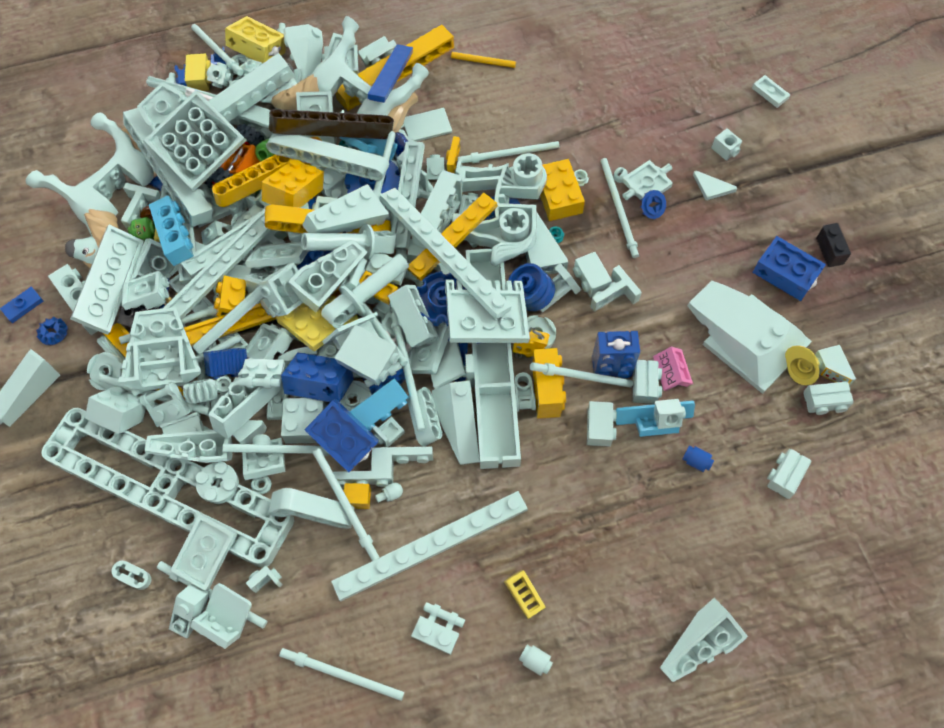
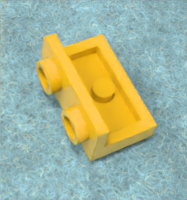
[213,275,246,316]

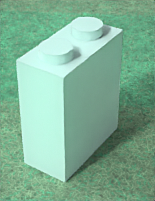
[335,324,399,386]

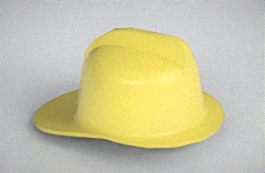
[785,345,820,385]

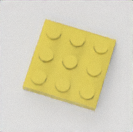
[276,295,358,352]

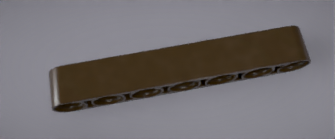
[269,109,394,139]

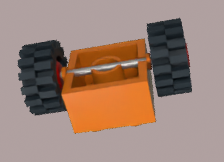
[204,124,265,188]

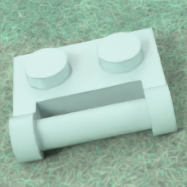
[139,382,191,427]

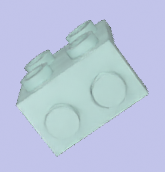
[190,583,252,649]

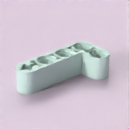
[268,488,355,529]

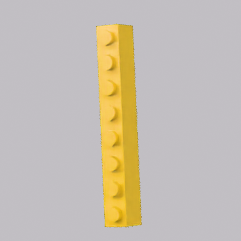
[335,25,454,111]

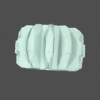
[183,379,218,404]

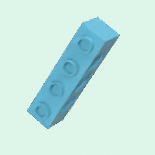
[149,195,194,266]

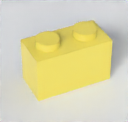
[185,53,212,91]

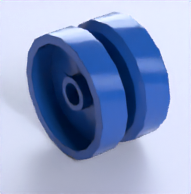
[508,263,556,311]

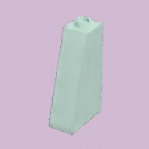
[525,213,568,274]
[0,349,60,427]

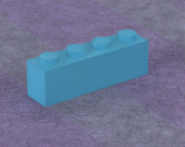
[350,378,409,431]

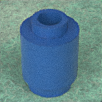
[682,445,714,472]

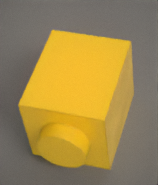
[343,483,371,509]

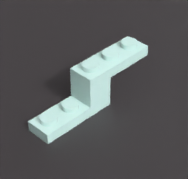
[333,446,433,488]

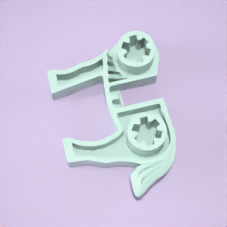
[453,153,547,266]

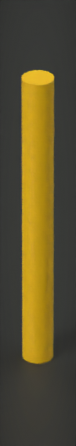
[451,52,516,68]

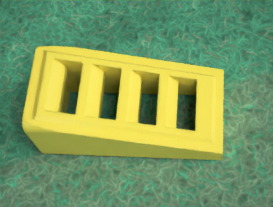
[504,570,546,619]

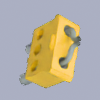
[513,327,550,358]

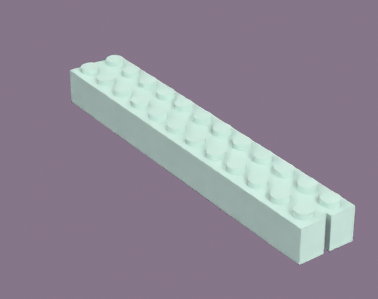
[466,249,521,469]

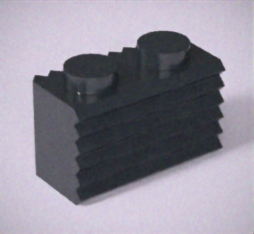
[816,223,851,267]

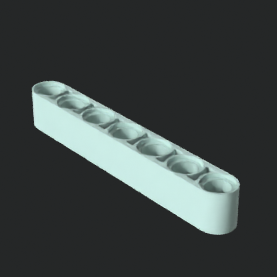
[266,133,389,181]

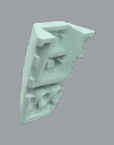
[118,307,201,391]

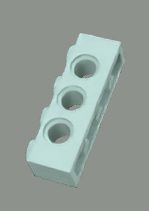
[48,264,98,335]

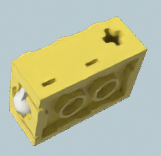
[225,16,286,63]

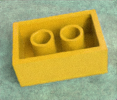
[262,159,324,208]
[540,159,585,221]
[532,348,566,419]

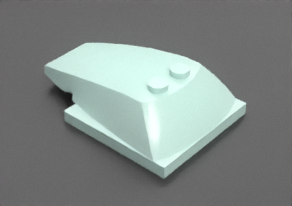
[137,81,246,191]
[687,281,812,394]

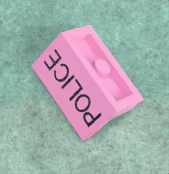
[653,346,693,391]

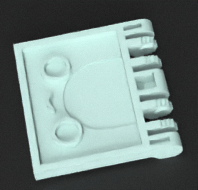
[445,280,530,343]

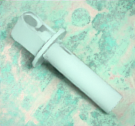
[301,224,397,260]
[321,254,409,328]

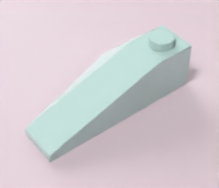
[283,24,323,81]
[120,238,178,306]
[288,240,367,313]
[432,380,480,465]
[145,430,233,463]
[660,598,748,682]

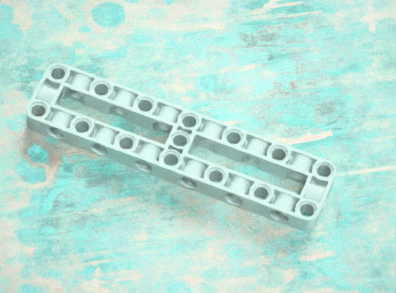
[42,408,294,568]

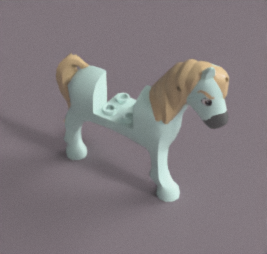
[261,16,429,136]
[26,112,157,268]

